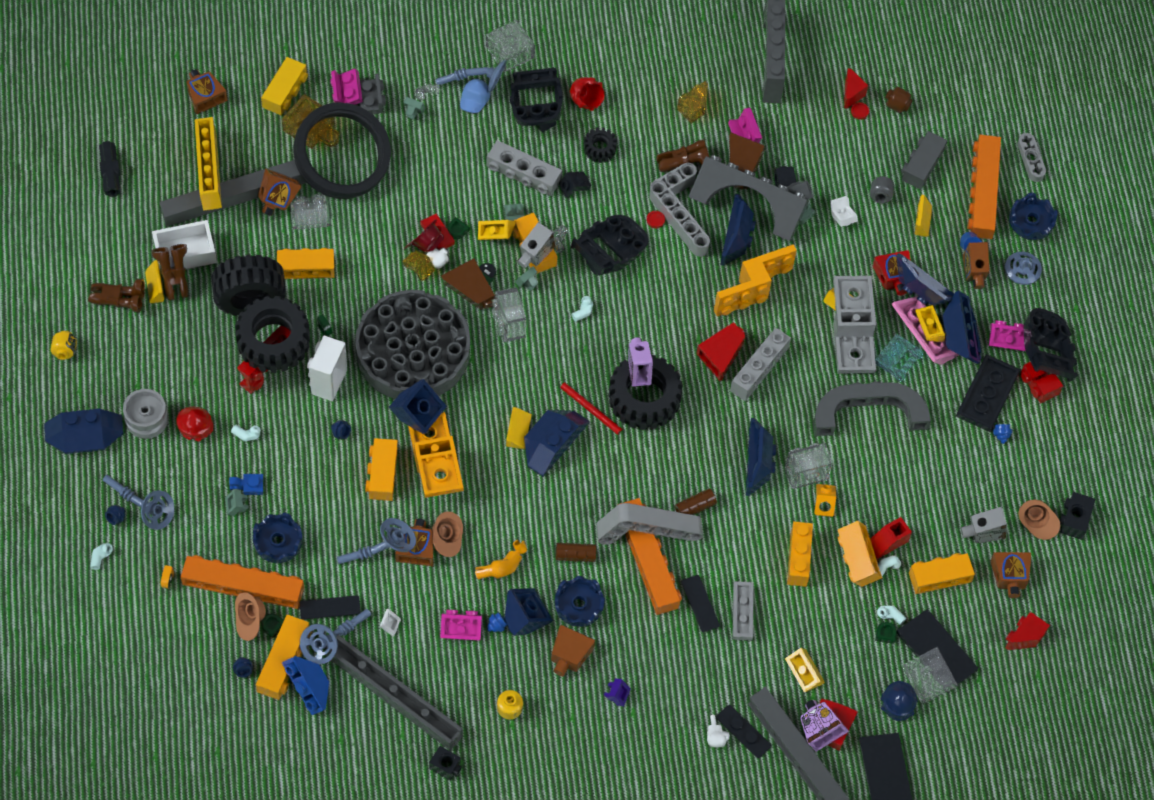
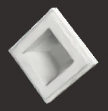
[380,609,401,636]

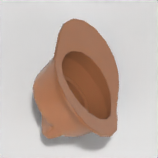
[1018,499,1060,540]
[432,511,463,557]
[235,592,266,641]

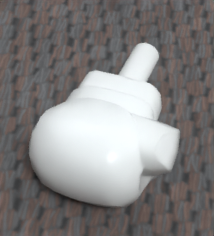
[426,248,449,269]
[707,715,730,748]

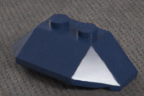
[720,194,756,266]
[896,253,954,306]
[943,291,982,364]
[44,408,124,454]
[524,410,590,477]
[746,418,776,496]

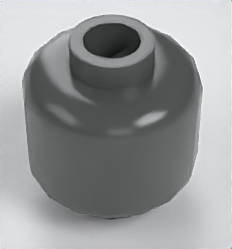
[870,176,895,204]

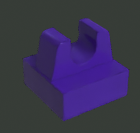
[604,678,631,707]

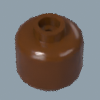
[885,86,913,113]

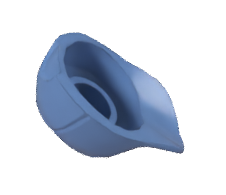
[460,79,491,113]

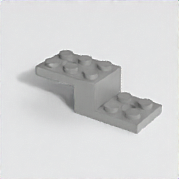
[833,276,876,374]

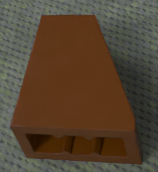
[729,132,765,190]
[441,258,497,310]

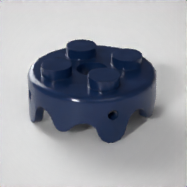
[1009,192,1058,240]
[253,513,303,563]
[554,576,605,627]

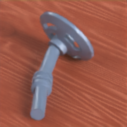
[436,60,507,93]
[1005,252,1042,285]
[103,475,174,530]
[337,518,416,564]
[300,609,371,664]

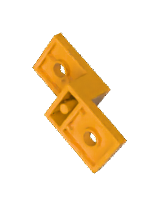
[714,244,797,316]
[408,412,464,498]

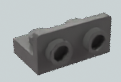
[360,74,386,114]

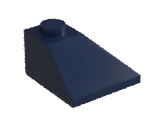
[389,379,447,434]
[504,588,553,636]

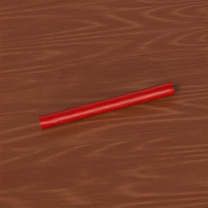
[560,382,622,435]

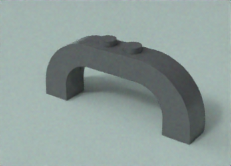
[813,381,931,436]

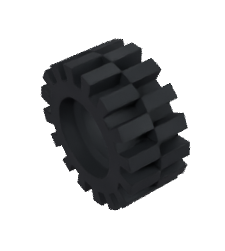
[584,127,617,163]

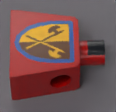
[872,250,911,296]

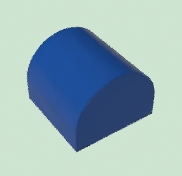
[960,232,982,251]

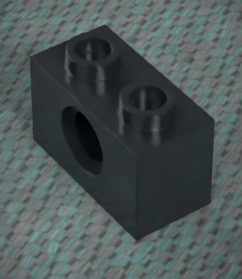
[1060,492,1096,540]

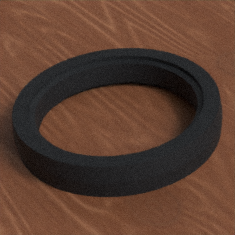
[293,102,391,199]

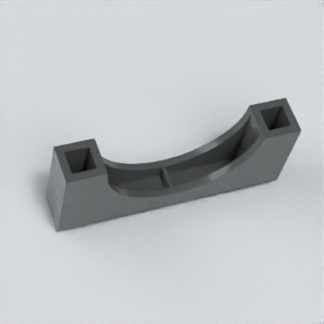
[762,0,786,103]
[688,155,809,241]

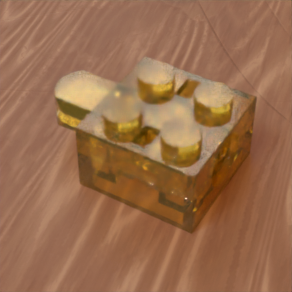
[282,94,339,149]

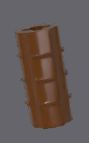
[674,488,717,515]
[556,542,596,562]

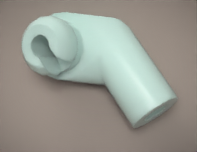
[571,296,593,322]
[231,425,261,441]
[878,555,901,576]
[877,606,907,625]

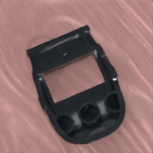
[510,67,563,126]
[571,215,649,276]
[1024,308,1078,382]

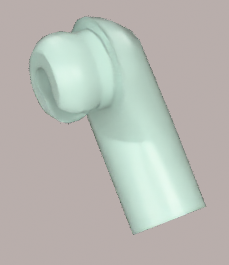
[90,543,113,570]

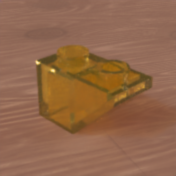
[677,81,708,124]

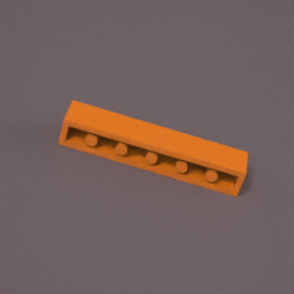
[967,134,1001,240]
[618,498,682,615]
[181,555,304,609]

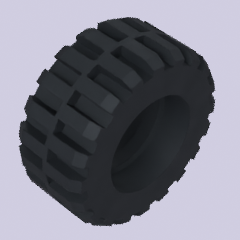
[211,254,286,316]
[235,296,310,373]
[608,354,683,430]

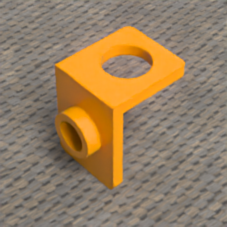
[814,484,836,517]

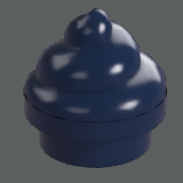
[331,420,351,439]
[105,505,125,525]
[233,657,253,678]

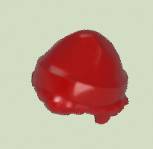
[570,77,605,111]
[176,406,214,442]

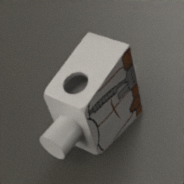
[517,222,556,268]
[960,507,1007,543]

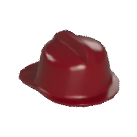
[404,220,444,252]

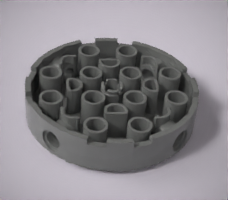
[355,290,470,399]

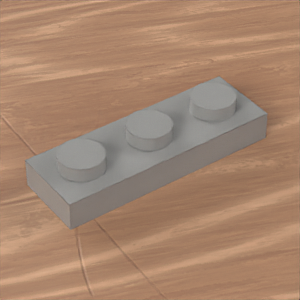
[732,581,753,640]

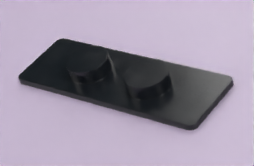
[681,575,720,632]
[299,595,361,620]
[716,705,772,759]

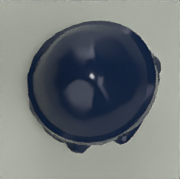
[880,681,918,721]

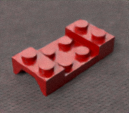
[237,325,291,394]

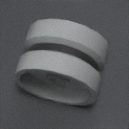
[123,389,168,439]

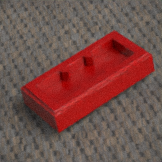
[420,213,455,250]

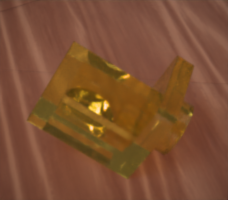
[402,250,435,281]

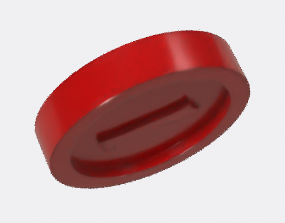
[851,102,869,119]
[646,211,665,228]

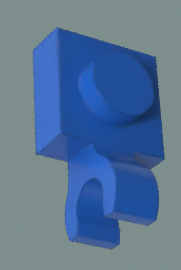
[229,474,263,495]

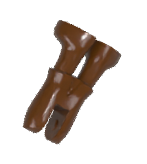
[656,139,709,172]
[151,244,189,300]
[88,279,145,313]

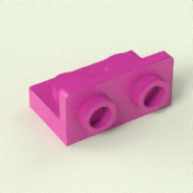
[330,69,363,105]
[728,108,762,143]
[988,320,1025,351]
[440,609,482,640]

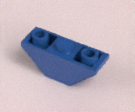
[282,656,329,715]

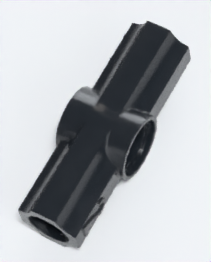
[99,141,121,197]

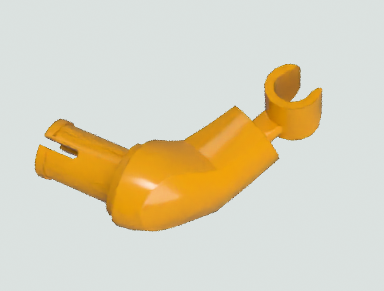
[475,540,527,579]

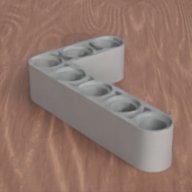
[649,163,710,257]
[597,503,703,545]

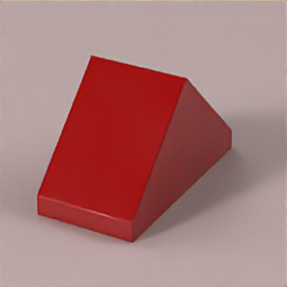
[844,68,868,109]

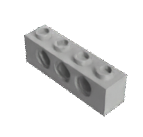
[486,140,562,196]
[730,327,791,401]

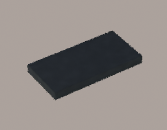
[956,354,1021,432]
[897,609,979,693]
[858,733,912,800]

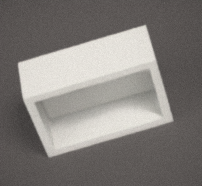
[152,220,217,271]
[307,336,347,401]

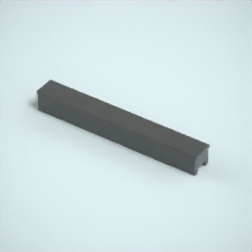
[159,160,307,227]
[325,635,463,751]
[748,686,850,800]

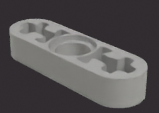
[1017,133,1046,182]

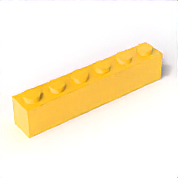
[195,117,222,211]

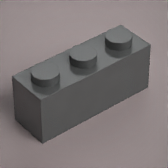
[901,131,948,190]

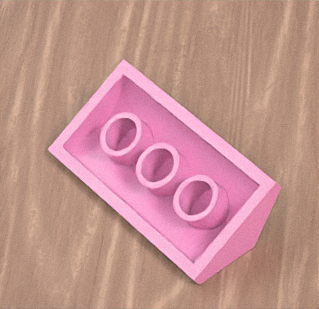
[892,296,959,365]

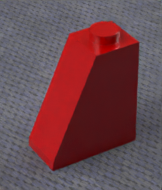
[697,322,745,381]

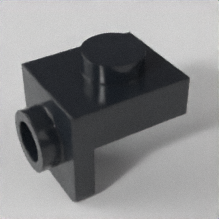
[559,172,592,197]

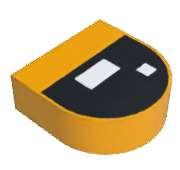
[161,565,174,589]

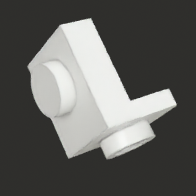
[831,196,858,227]

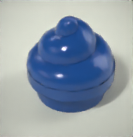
[993,424,1012,444]
[487,612,507,632]

